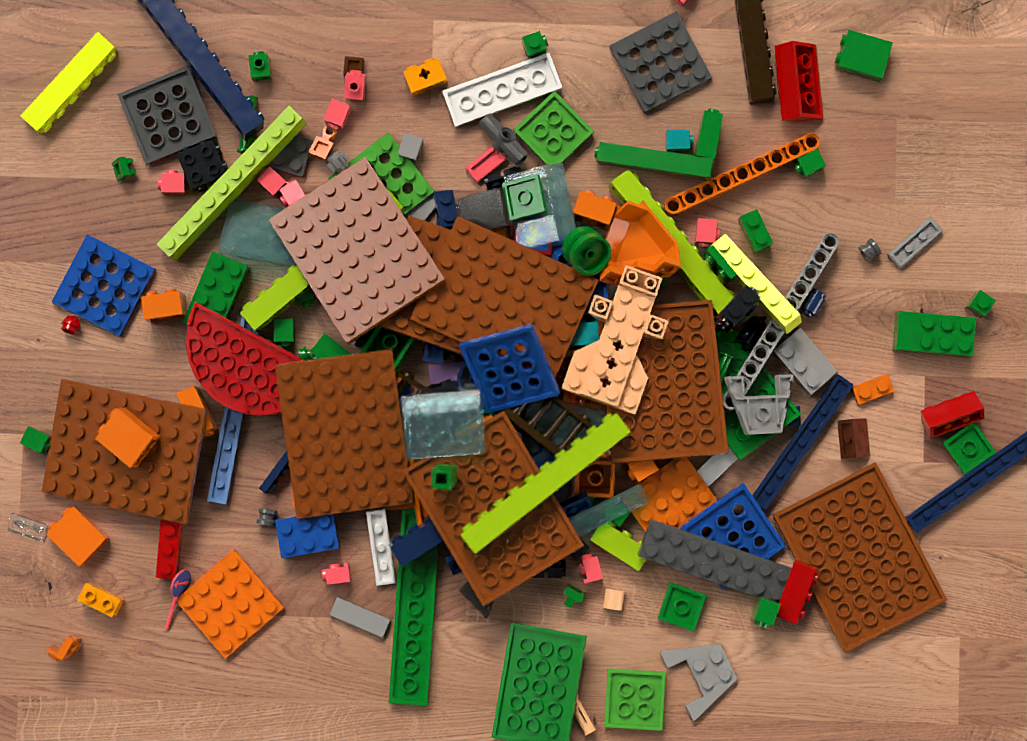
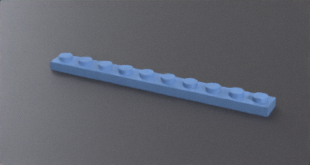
[207,316,260,505]

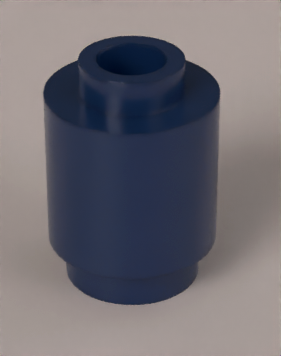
[800,288,826,318]

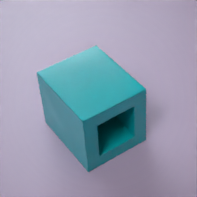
[666,130,694,152]

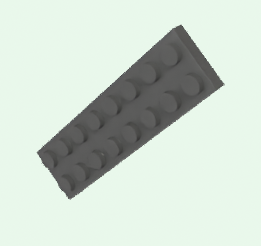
[637,518,792,603]

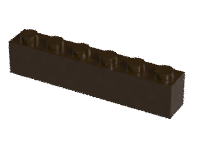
[735,0,776,104]

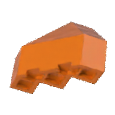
[599,201,681,286]

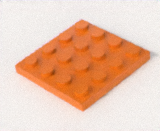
[621,457,726,533]
[177,549,284,659]

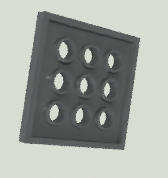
[609,11,712,113]
[118,66,217,165]

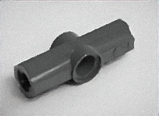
[479,113,529,166]

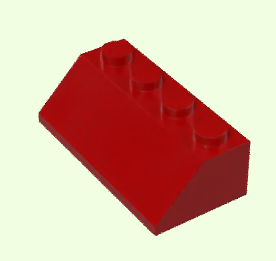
[775,41,824,122]

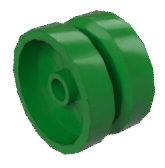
[562,226,612,276]

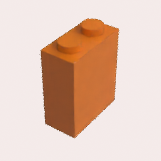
[176,386,218,439]
[95,407,160,468]
[46,506,110,567]

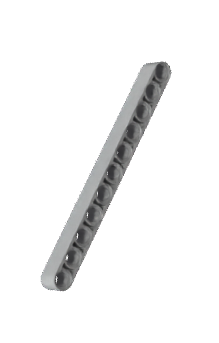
[723,233,839,413]

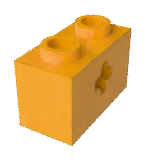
[403,58,447,96]
[77,582,124,617]

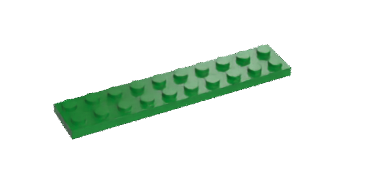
[388,509,439,706]

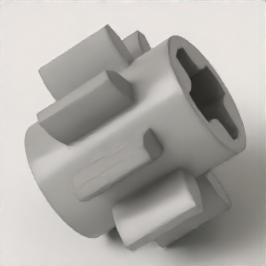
[326,150,349,174]

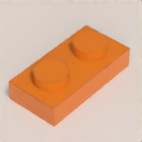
[851,374,895,405]

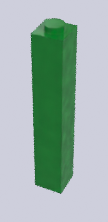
[594,142,714,181]

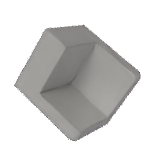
[398,133,423,163]

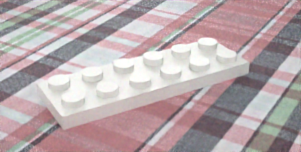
[442,52,562,128]

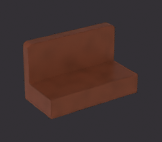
[837,418,870,459]

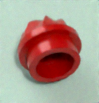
[61,315,80,335]

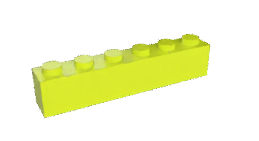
[21,32,118,134]
[712,234,802,334]

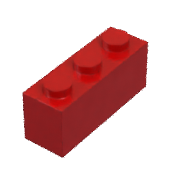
[921,391,984,439]
[155,520,183,579]
[776,559,819,624]

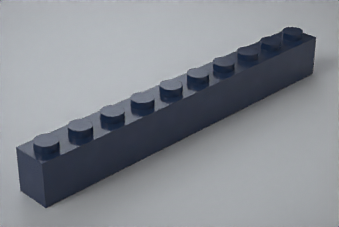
[138,0,265,140]
[388,443,556,567]

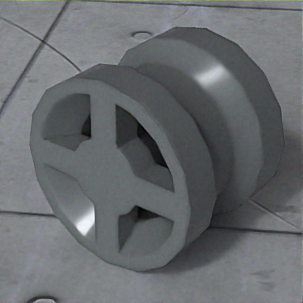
[858,238,882,262]
[256,508,278,526]

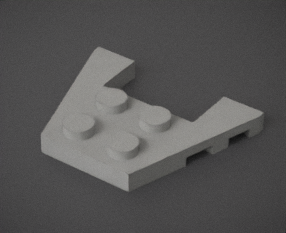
[724,374,793,435]
[660,643,737,721]

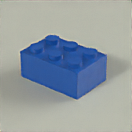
[275,514,340,558]

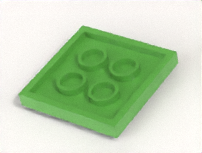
[513,91,594,172]
[604,668,666,731]

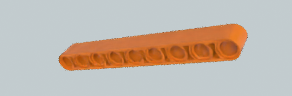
[663,133,820,217]

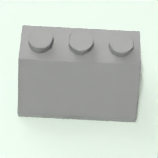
[772,328,837,396]

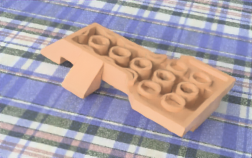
[561,265,668,415]

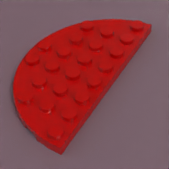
[186,302,305,416]

